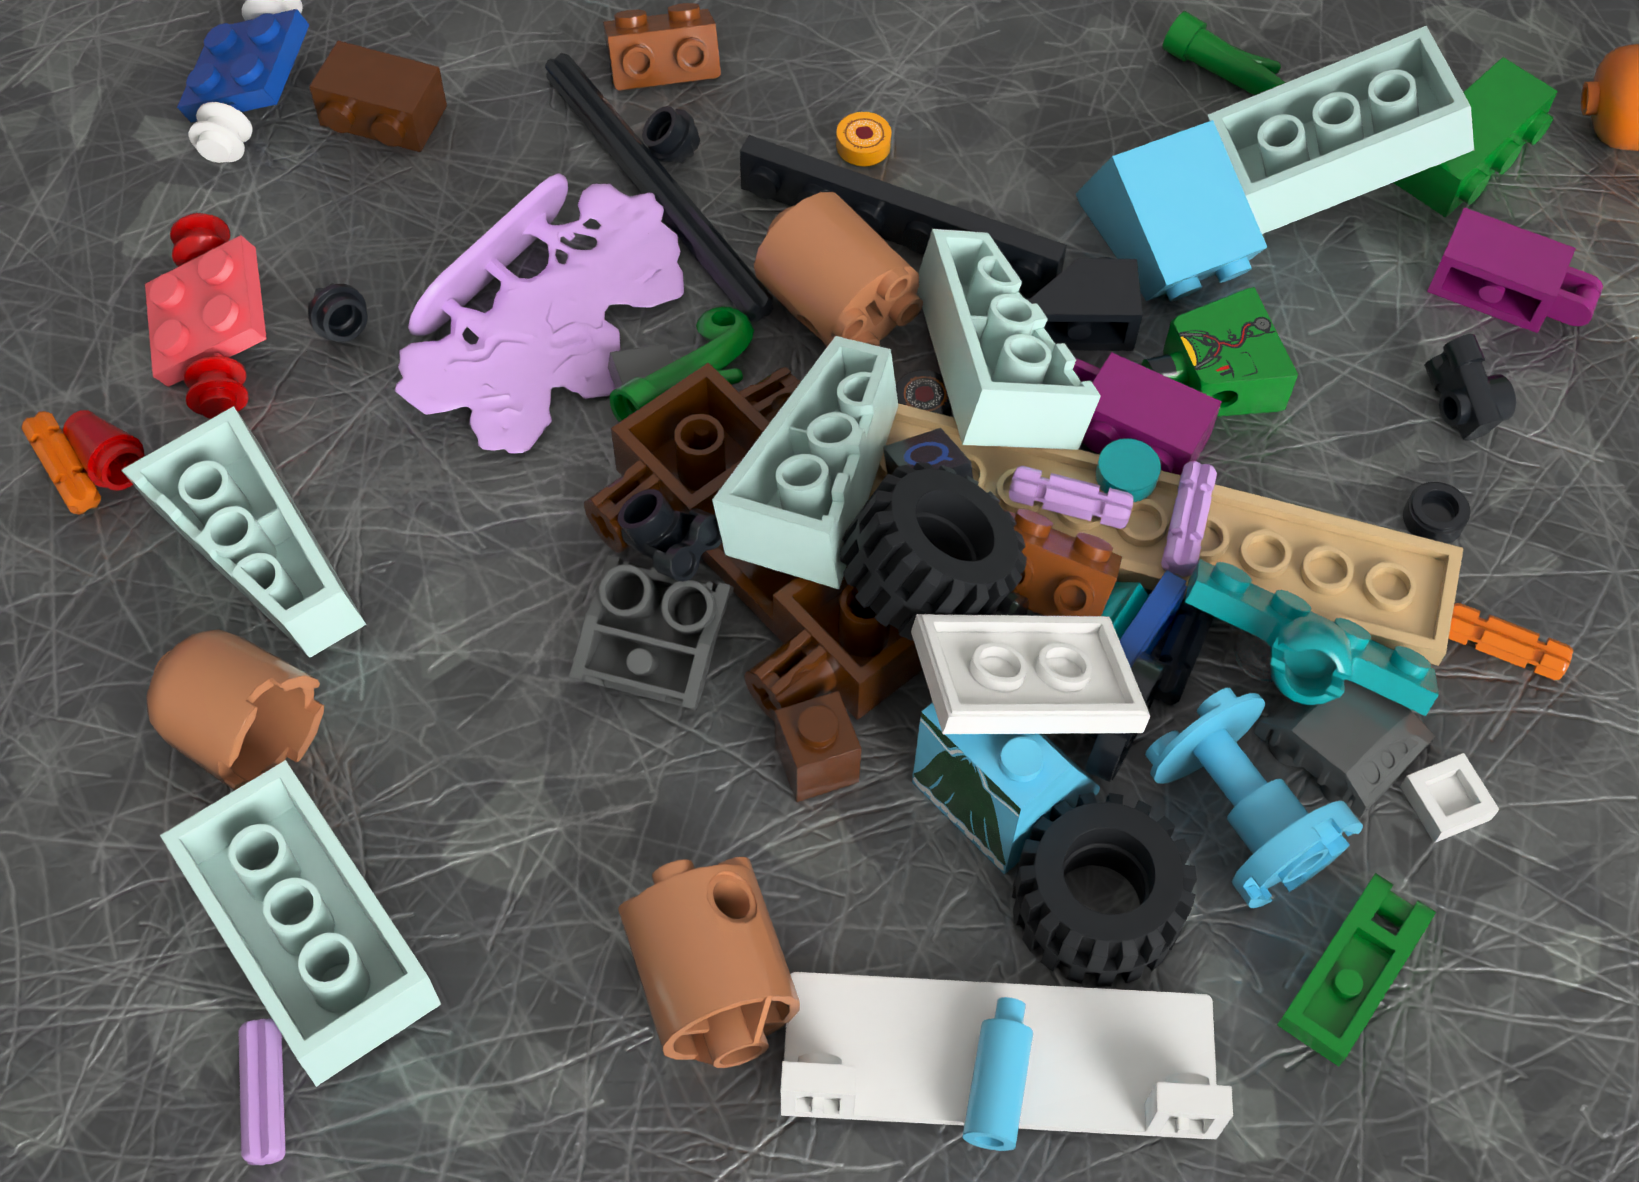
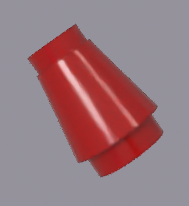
[63,410,145,490]

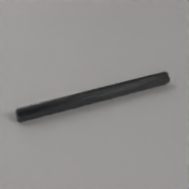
[545,53,773,322]

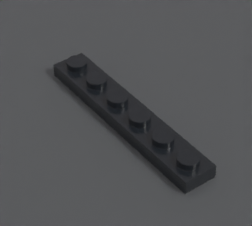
[740,135,1067,293]

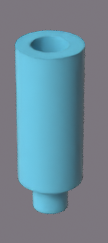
[962,997,1033,1151]

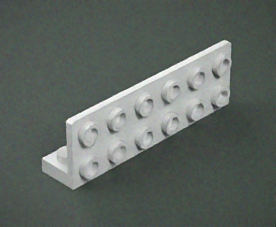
[781,972,1233,1140]

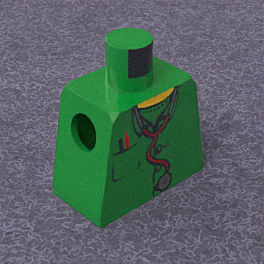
[1142,287,1298,417]

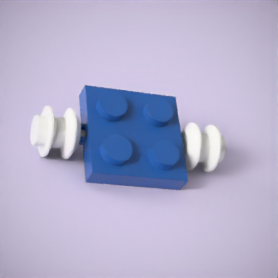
[177,0,309,163]

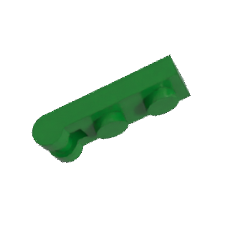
[1277,873,1436,1067]

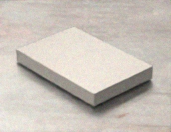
[911,614,1150,734]

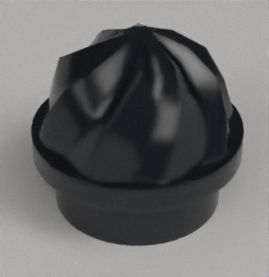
[642,106,700,163]
[308,282,368,342]

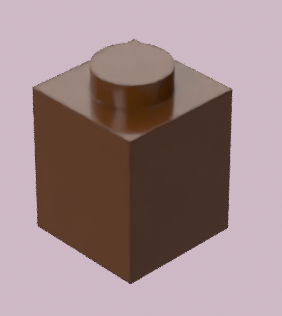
[775,691,862,802]

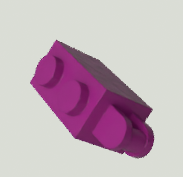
[1427,207,1603,333]
[1073,352,1222,475]

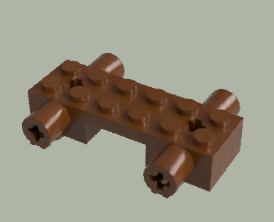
[584,363,923,722]

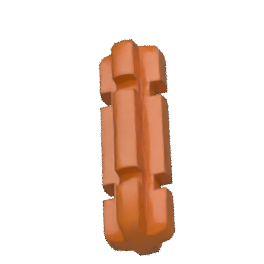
[21,411,101,515]
[1449,603,1573,680]

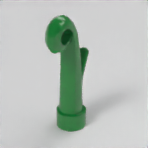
[1162,11,1286,95]
[610,306,754,422]

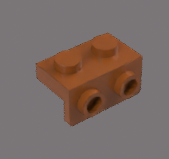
[603,3,721,90]
[1004,509,1122,616]

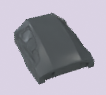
[569,555,734,710]
[1254,679,1436,818]

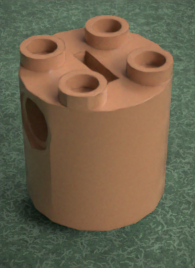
[754,192,923,348]
[618,857,800,1068]

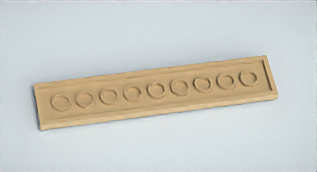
[868,403,1463,666]

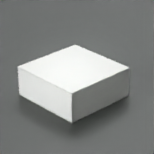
[1400,753,1499,843]

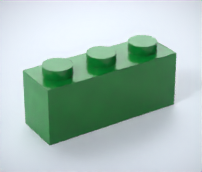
[1393,57,1558,218]

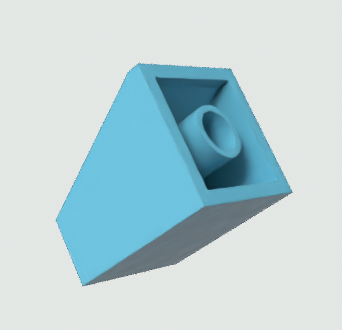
[1076,120,1267,302]

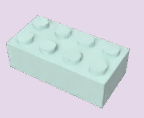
[1208,26,1474,234]
[160,760,441,1087]

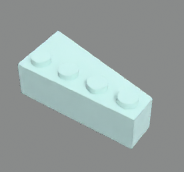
[917,229,1101,450]
[712,336,898,589]
[121,406,366,658]

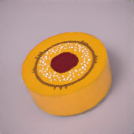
[836,112,892,166]

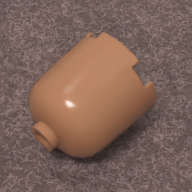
[146,629,324,791]

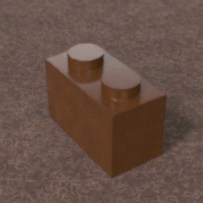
[309,40,447,152]

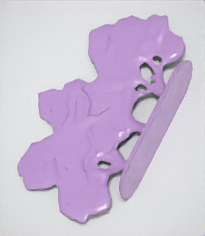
[395,173,684,453]

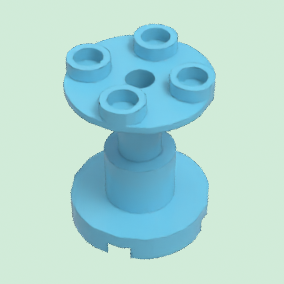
[1145,688,1363,908]

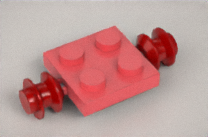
[145,213,267,419]

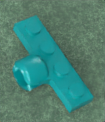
[1185,559,1439,716]

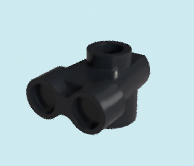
[1424,334,1516,440]
[618,489,722,582]

